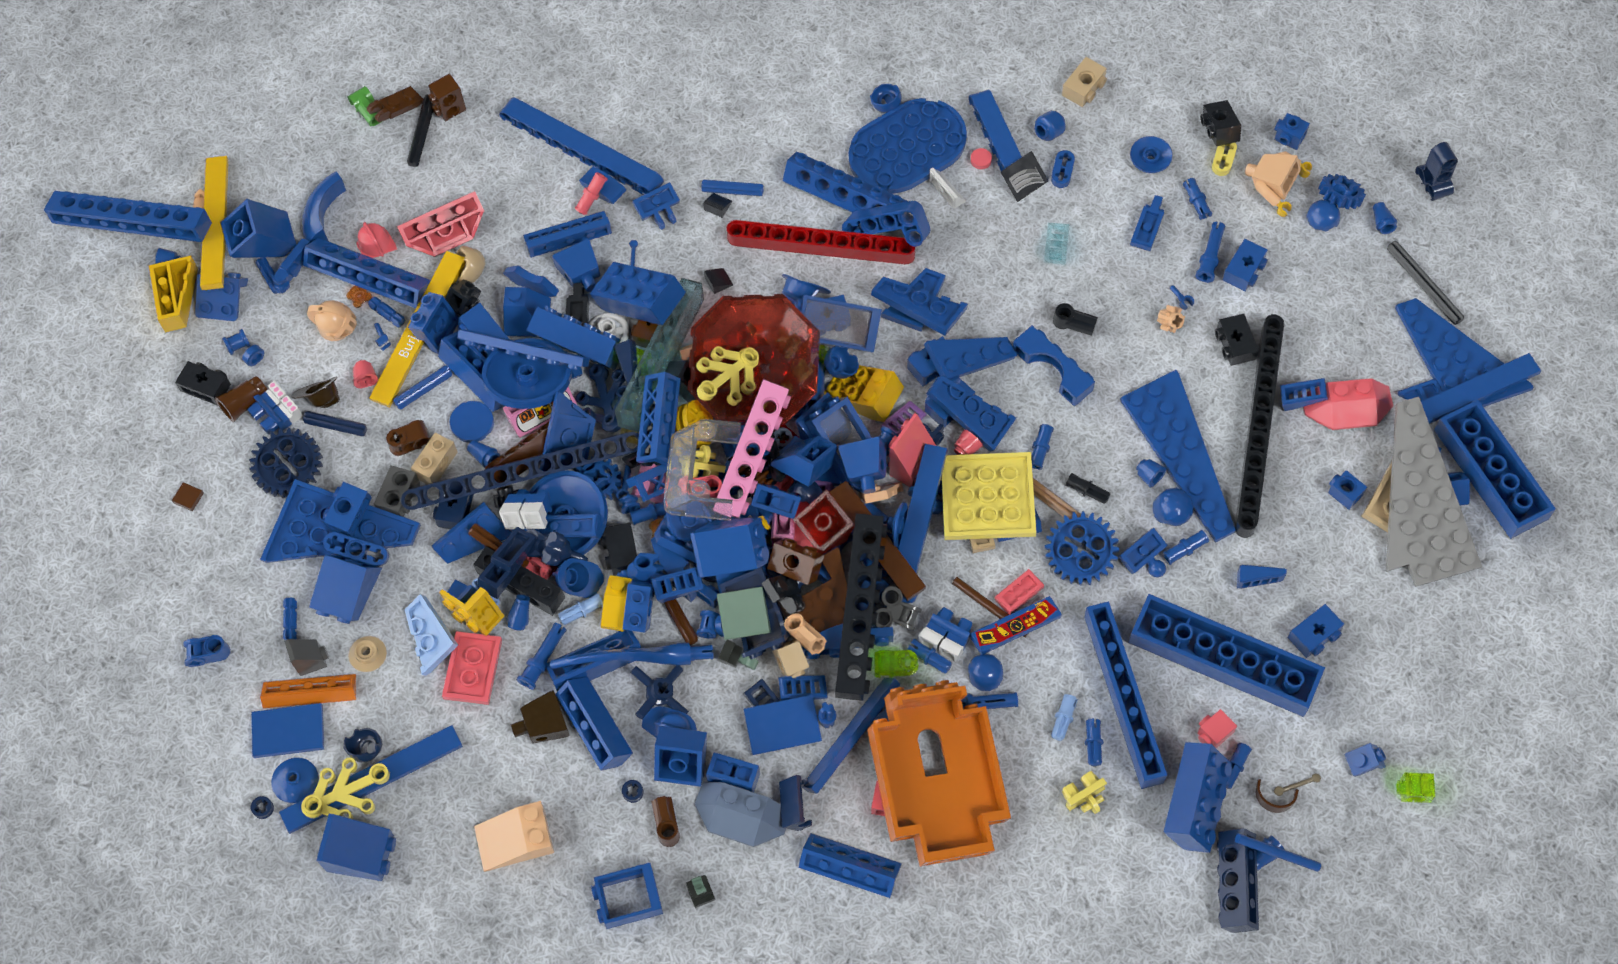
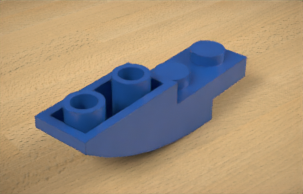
[651,537,719,609]
[801,624,894,659]

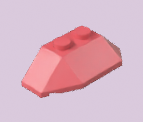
[397,191,484,257]
[1301,378,1393,430]

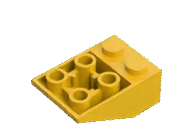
[824,365,904,422]

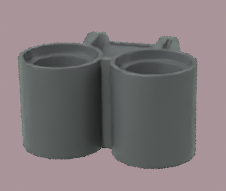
[874,586,922,631]

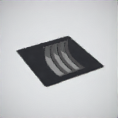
[1001,151,1048,202]

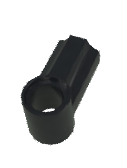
[1053,303,1098,336]

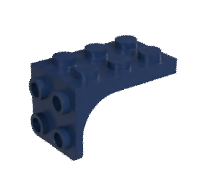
[719,567,790,660]

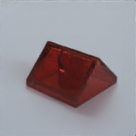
[793,489,855,554]

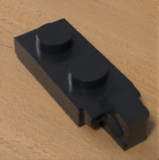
[566,283,589,326]

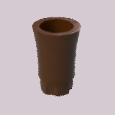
[215,376,268,423]

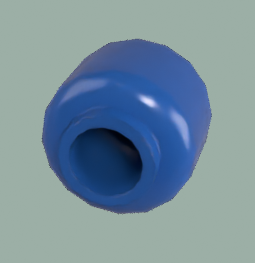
[1034,110,1066,141]

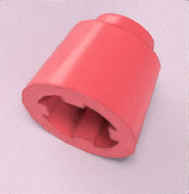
[353,360,378,389]
[954,430,983,455]

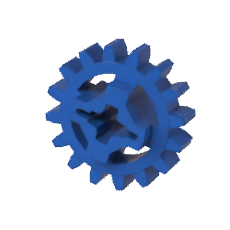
[1318,174,1366,210]
[576,456,622,500]

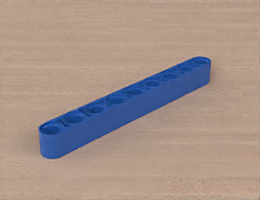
[499,97,664,194]

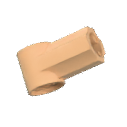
[784,613,827,655]

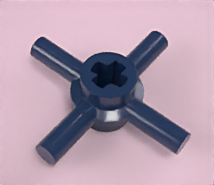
[630,666,689,719]

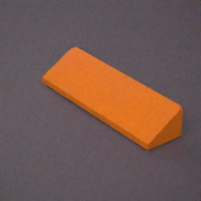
[260,674,356,708]

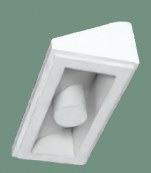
[929,168,966,208]

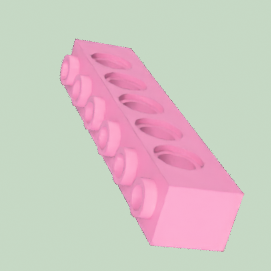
[713,379,791,518]

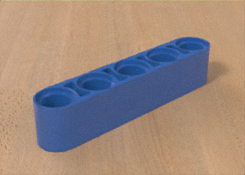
[968,89,1022,171]

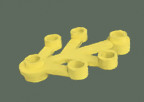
[696,346,759,406]
[301,757,390,819]

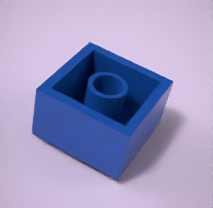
[654,726,707,787]

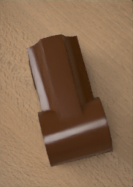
[651,796,680,847]

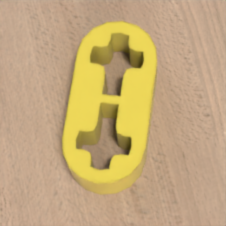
[1212,143,1237,176]

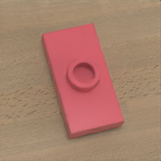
[994,569,1044,615]

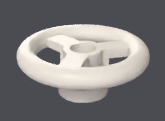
[589,313,630,343]

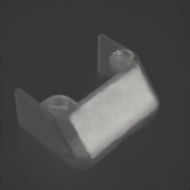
[663,419,741,521]

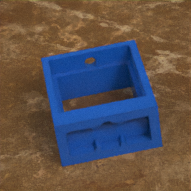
[591,862,663,929]

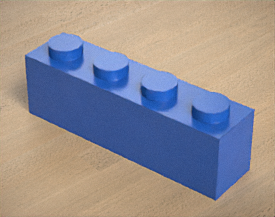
[438,331,504,412]
[556,677,633,771]

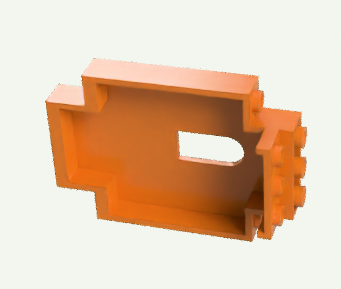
[867,680,1011,867]

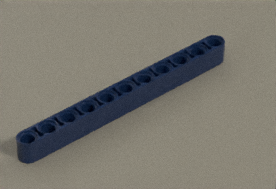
[401,432,639,510]

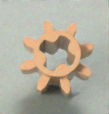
[1157,305,1185,333]

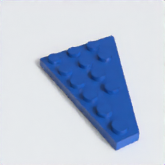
[260,479,421,563]

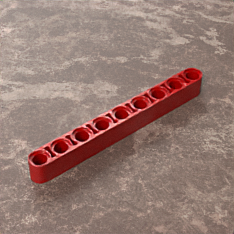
[726,220,916,265]

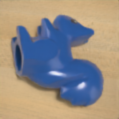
[617,553,666,585]

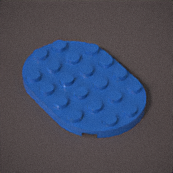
[848,98,967,194]

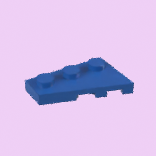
[432,502,512,564]

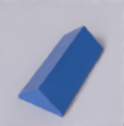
[545,630,641,691]

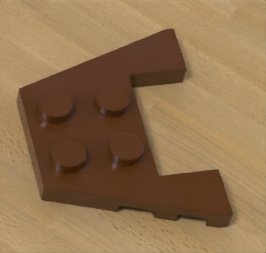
[778,547,847,633]

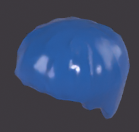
[1153,487,1194,526]

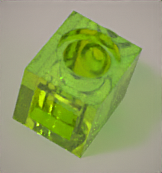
[1396,772,1435,803]

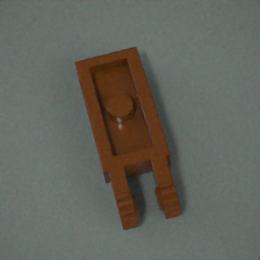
[366,86,424,122]

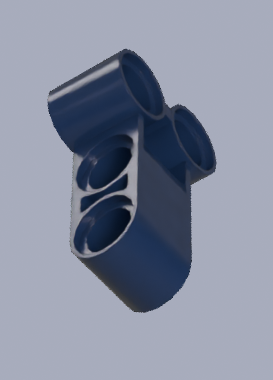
[1415,142,1458,201]

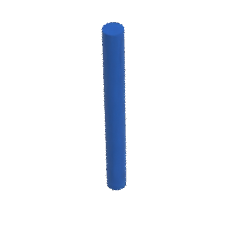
[1235,834,1321,872]

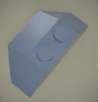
[695,782,786,847]

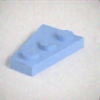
[405,594,458,676]

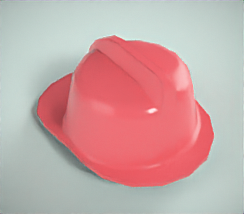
[356,222,397,258]

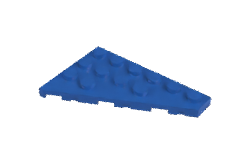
[1395,298,1534,407]

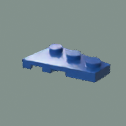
[881,268,946,332]

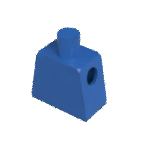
[552,238,601,292]
[838,436,887,494]

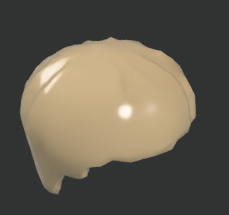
[456,246,485,283]

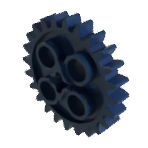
[249,427,323,499]

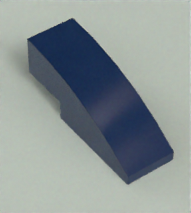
[478,527,536,599]

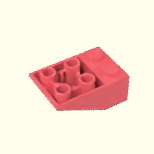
[888,413,936,487]

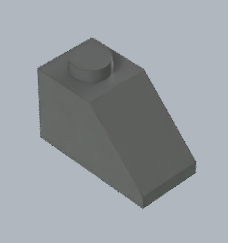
[284,639,329,676]

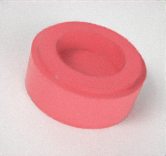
[971,148,992,169]

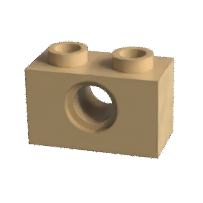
[1062,57,1107,107]
[411,433,458,488]
[772,640,809,678]

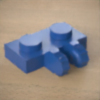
[632,182,680,230]

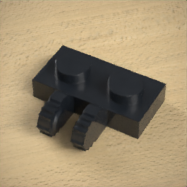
[761,575,806,614]

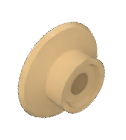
[348,636,387,672]

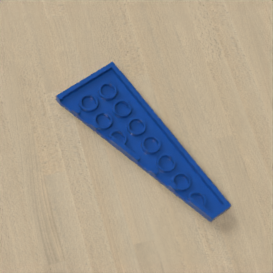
[1120,370,1236,543]

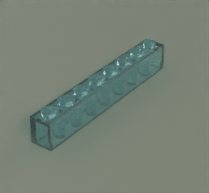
[615,278,704,432]

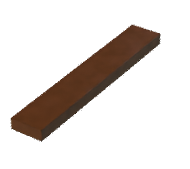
[828,481,926,602]

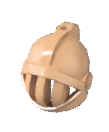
[307,300,357,341]

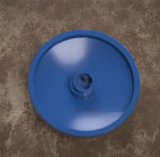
[482,338,572,409]
[529,470,608,555]

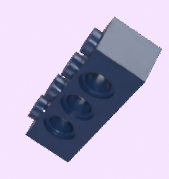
[1217,828,1259,933]

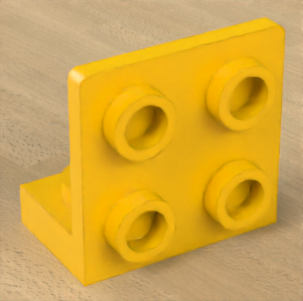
[439,587,504,636]

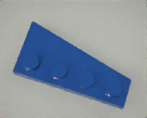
[871,277,968,336]
[924,337,1017,380]
[926,375,1017,452]

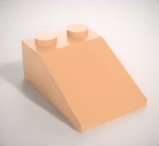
[474,801,554,872]

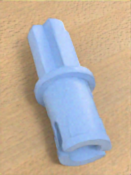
[558,593,603,625]
[1051,694,1078,741]

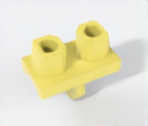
[679,445,726,479]
[1062,771,1107,814]

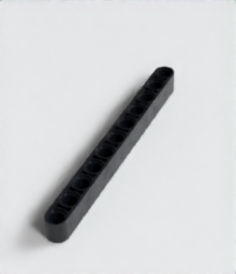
[1235,314,1284,538]

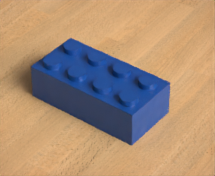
[590,262,686,325]
[526,306,621,371]
[1163,742,1232,853]

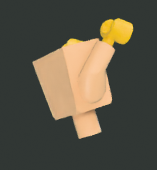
[1245,151,1312,217]

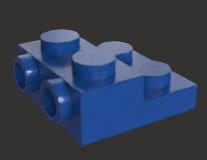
[408,292,459,354]

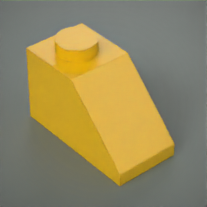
[601,575,632,632]

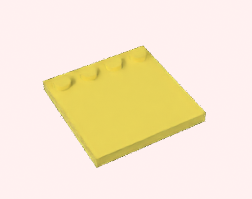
[942,452,1036,540]

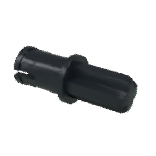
[1065,473,1110,504]

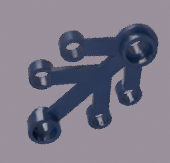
[575,364,632,433]

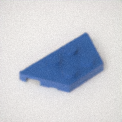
[540,391,596,477]

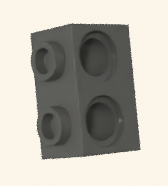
[374,465,420,517]

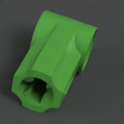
[347,86,381,127]

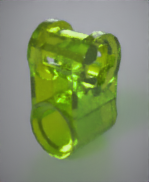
[874,650,919,678]

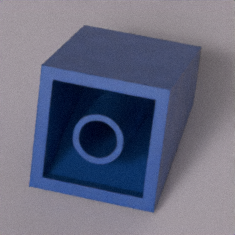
[221,199,297,258]
[690,517,770,577]
[309,554,382,624]
[317,813,396,881]

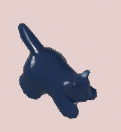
[526,529,588,566]

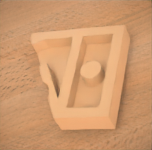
[860,482,903,503]

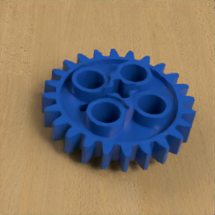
[1045,511,1119,586]

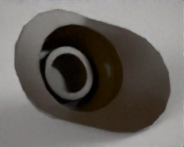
[291,376,340,408]

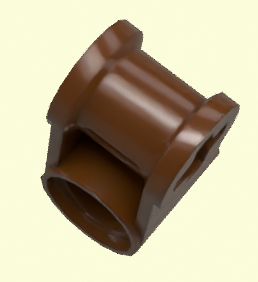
[386,420,431,456]

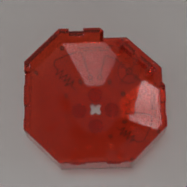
[688,294,820,426]

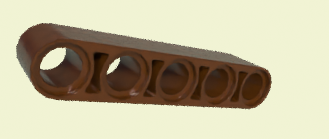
[485,421,549,482]

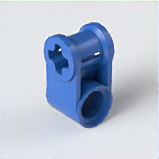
[183,635,231,667]

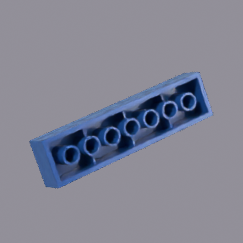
[1128,594,1325,717]

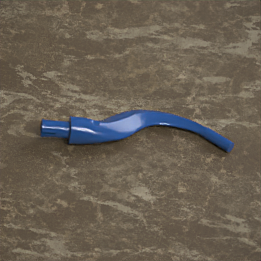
[550,642,714,669]

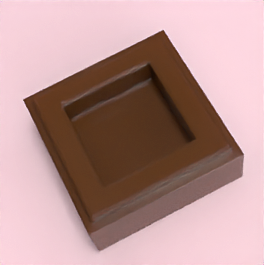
[172,482,204,512]

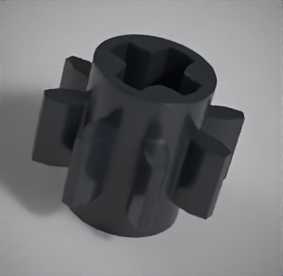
[493,485,519,508]

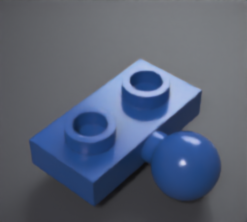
[1118,528,1168,577]

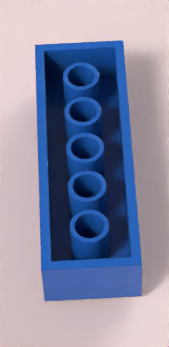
[1434,400,1556,539]

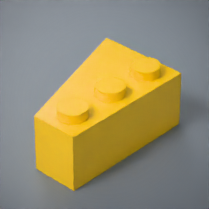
[149,255,198,333]

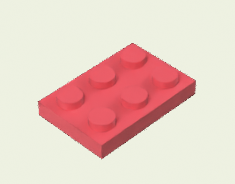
[442,631,502,705]

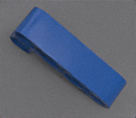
[842,201,931,247]

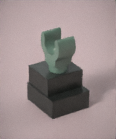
[718,639,758,670]
[686,875,715,908]

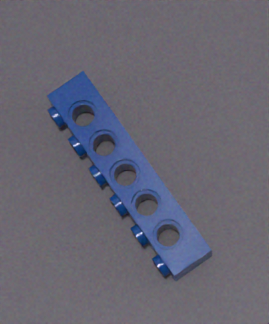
[783,151,907,231]
[303,238,431,308]

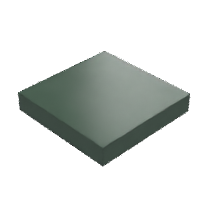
[717,586,771,640]

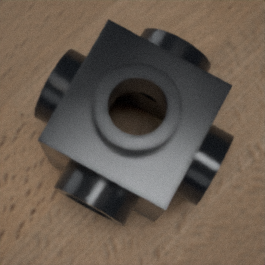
[446,279,481,316]

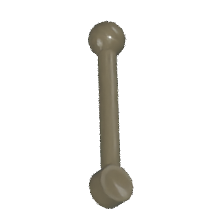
[1274,773,1321,796]

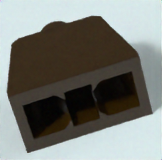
[510,690,570,744]

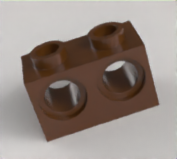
[428,73,466,122]

